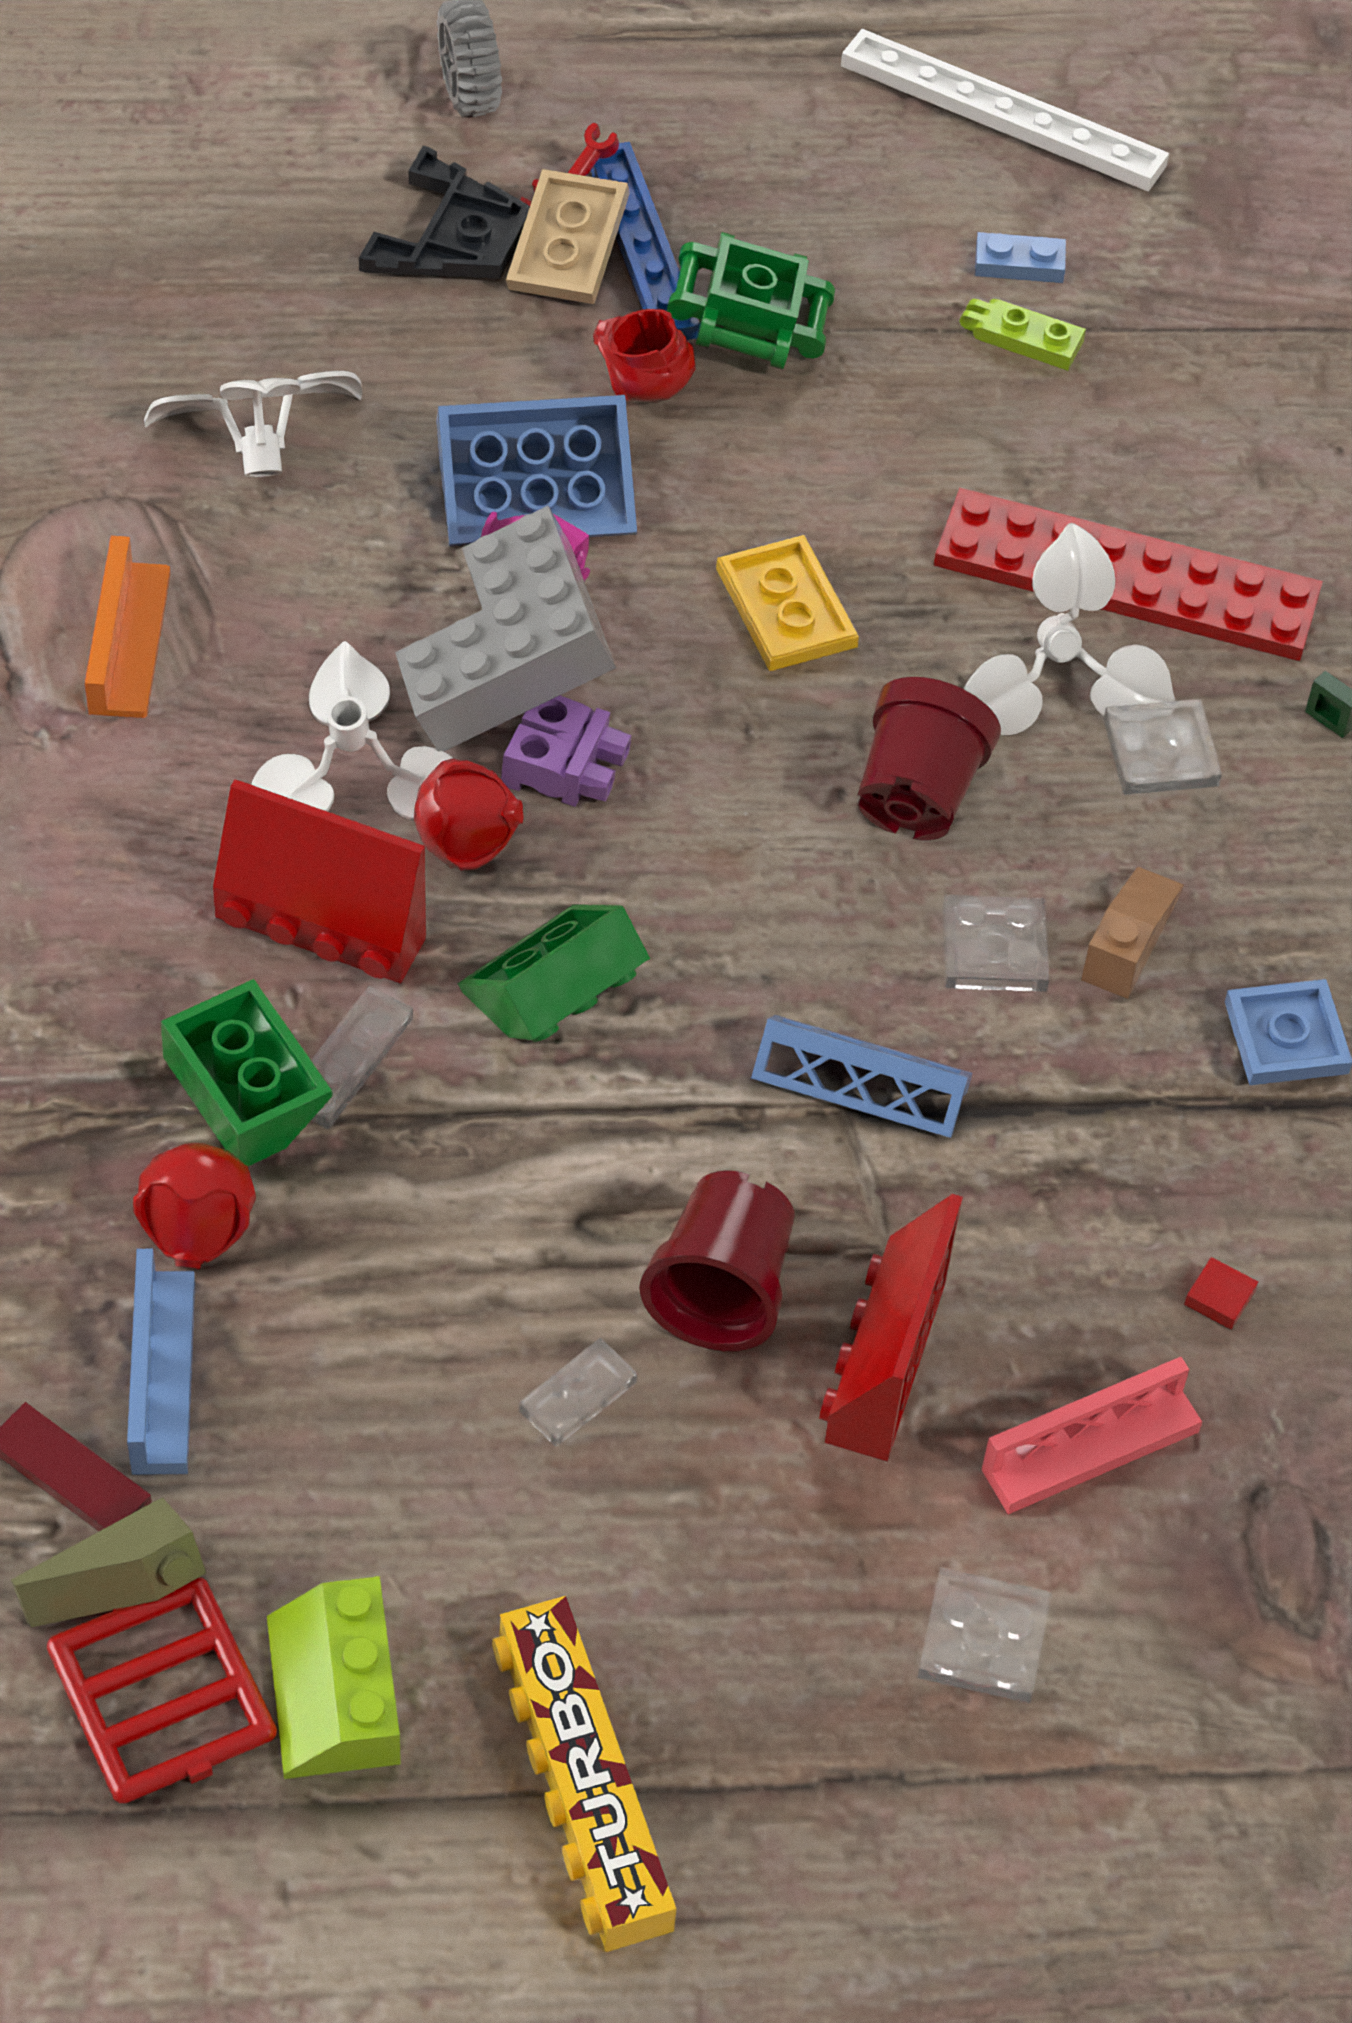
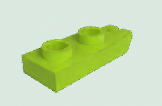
[959,299,1086,371]

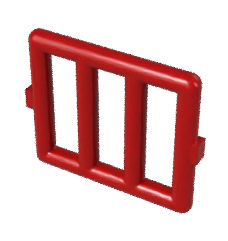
[46,1577,277,1804]

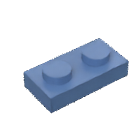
[975,232,1066,283]

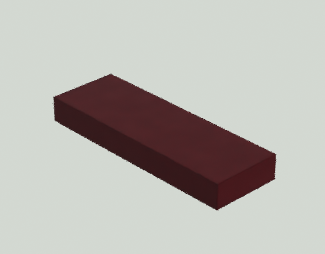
[0,1402,152,1531]

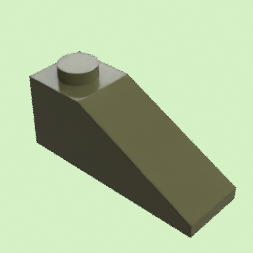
[11,1497,206,1628]

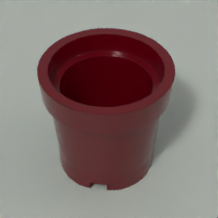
[857,677,1001,841]
[639,1170,795,1351]

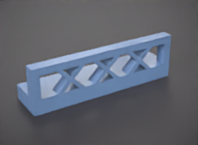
[751,1015,973,1138]
[127,1248,195,1475]

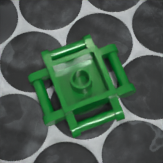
[667,232,835,370]

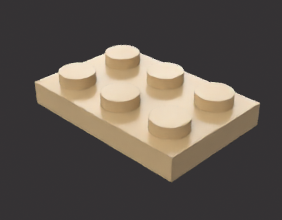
[506,169,630,304]

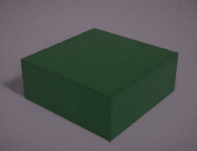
[1305,671,1352,738]

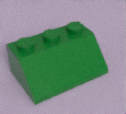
[457,904,650,1042]
[161,979,332,1166]

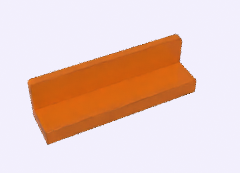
[85,535,171,718]

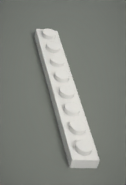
[841,29,1169,192]

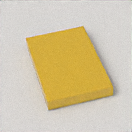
[716,535,859,672]

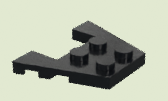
[359,145,530,279]

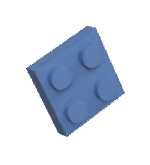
[1224,979,1352,1086]

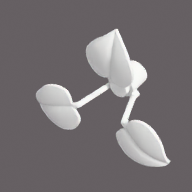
[144,371,362,478]
[964,523,1175,735]
[251,641,452,821]

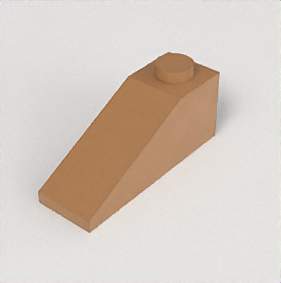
[1081,867,1184,999]

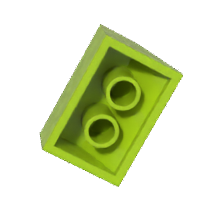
[267,1576,401,1779]

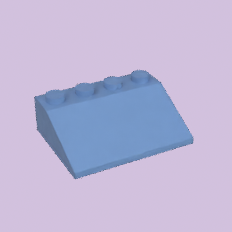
[436,395,637,546]

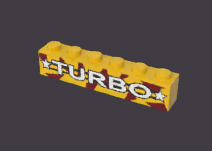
[492,1596,676,1952]

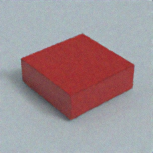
[1184,1257,1259,1330]

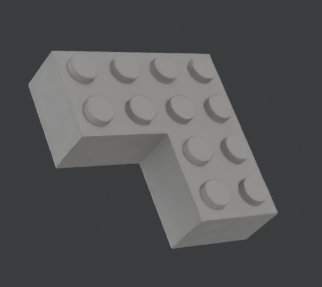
[395,506,616,752]

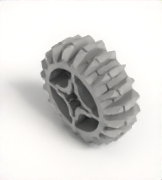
[436,0,502,117]

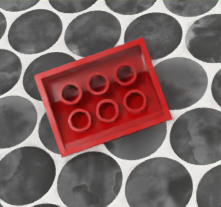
[213,779,426,984]
[819,1194,963,1462]

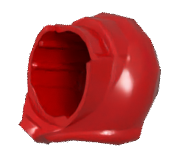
[593,309,696,403]
[414,758,524,871]
[133,1143,256,1270]

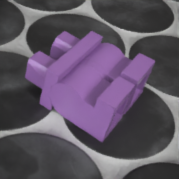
[501,695,632,807]

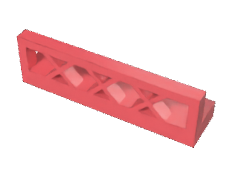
[982,1357,1202,1515]

